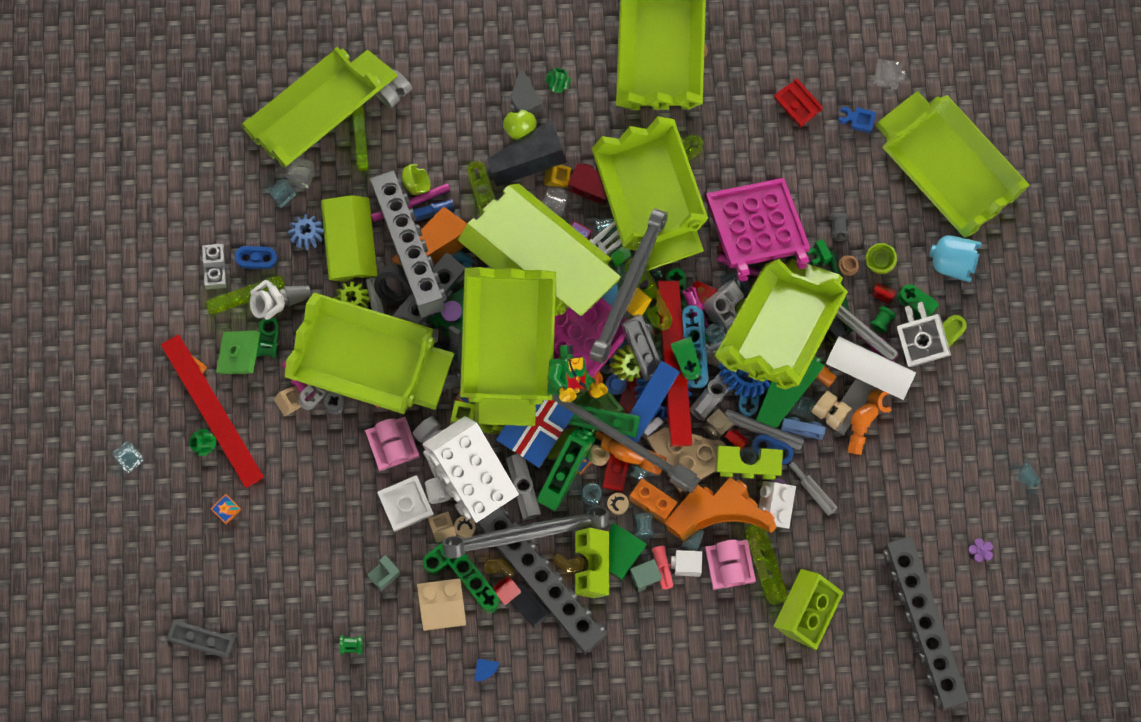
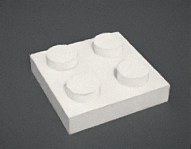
[377,475,434,532]

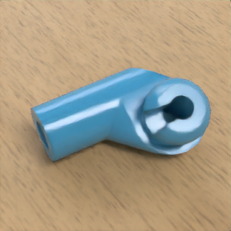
[451,251,473,268]

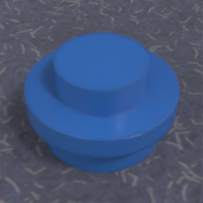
[605,374,627,395]

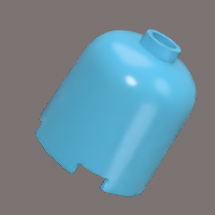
[929,235,982,283]

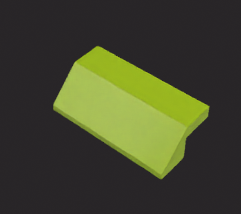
[321,195,377,282]

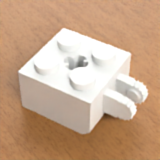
[897,302,951,367]

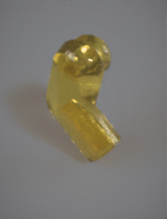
[552,553,585,573]
[484,558,516,579]

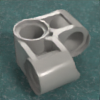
[704,280,744,336]

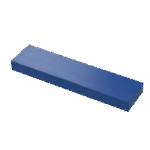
[625,361,680,444]

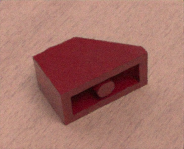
[568,163,607,206]

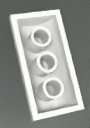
[826,337,916,400]

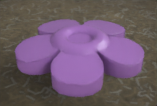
[969,538,993,562]

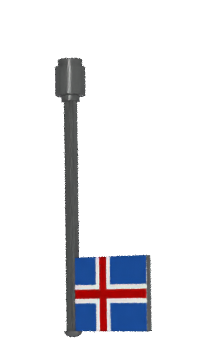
[496,395,701,494]

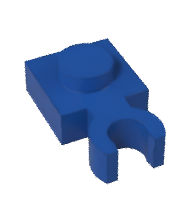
[838,107,876,134]

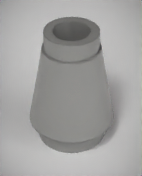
[279,285,311,307]

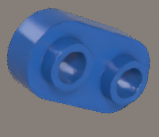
[235,246,277,269]
[752,435,793,465]

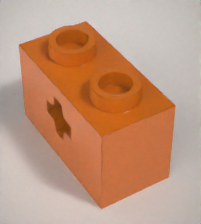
[629,478,677,524]

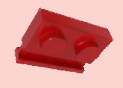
[774,78,823,128]

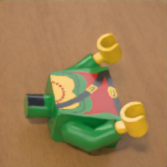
[547,345,608,402]

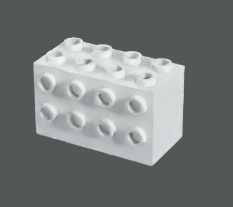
[422,416,519,523]

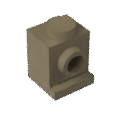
[702,409,733,441]

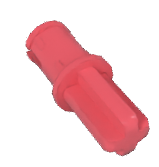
[651,546,673,590]

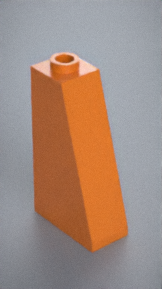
[392,207,467,266]

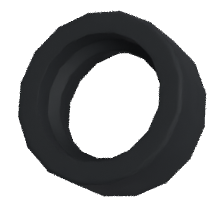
[374,264,412,306]

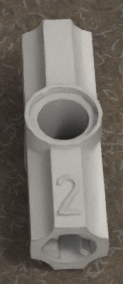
[690,370,729,421]
[506,454,541,520]

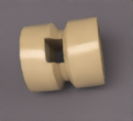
[812,391,852,430]

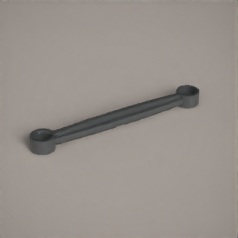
[590,208,668,364]
[443,507,609,558]

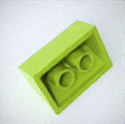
[773,569,844,650]

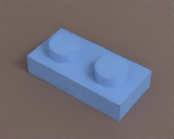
[781,417,826,440]

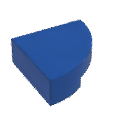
[474,659,499,682]

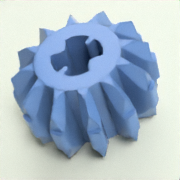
[288,214,324,251]

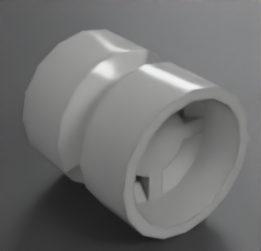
[375,70,412,109]
[413,416,444,443]

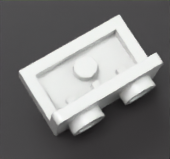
[759,481,796,529]

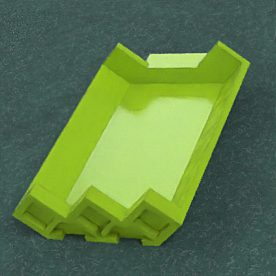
[616,0,706,110]
[241,46,398,169]
[875,91,1030,238]
[592,116,708,271]
[458,183,621,316]
[714,259,848,389]
[460,267,556,426]
[285,293,455,414]

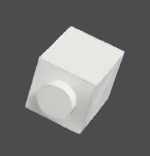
[671,550,702,577]

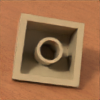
[417,578,466,631]

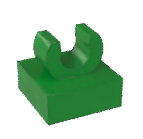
[806,239,832,266]

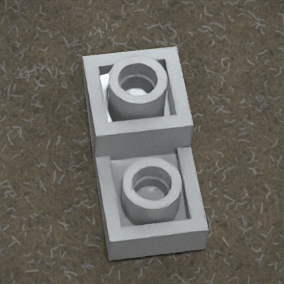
[202,244,227,290]

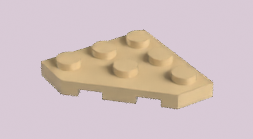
[647,427,726,493]

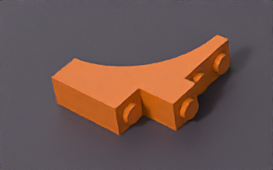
[664,477,777,542]

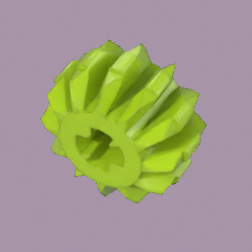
[334,281,370,309]
[609,345,640,381]

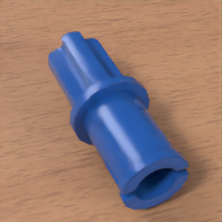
[413,199,455,222]

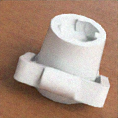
[250,280,285,320]

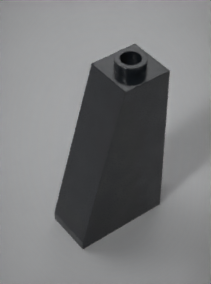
[486,120,567,187]

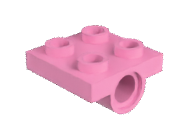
[365,417,419,471]
[705,539,756,590]

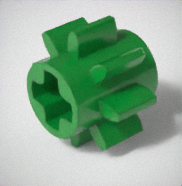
[545,68,571,93]
[189,429,216,456]

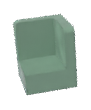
[368,555,401,591]
[630,559,662,592]

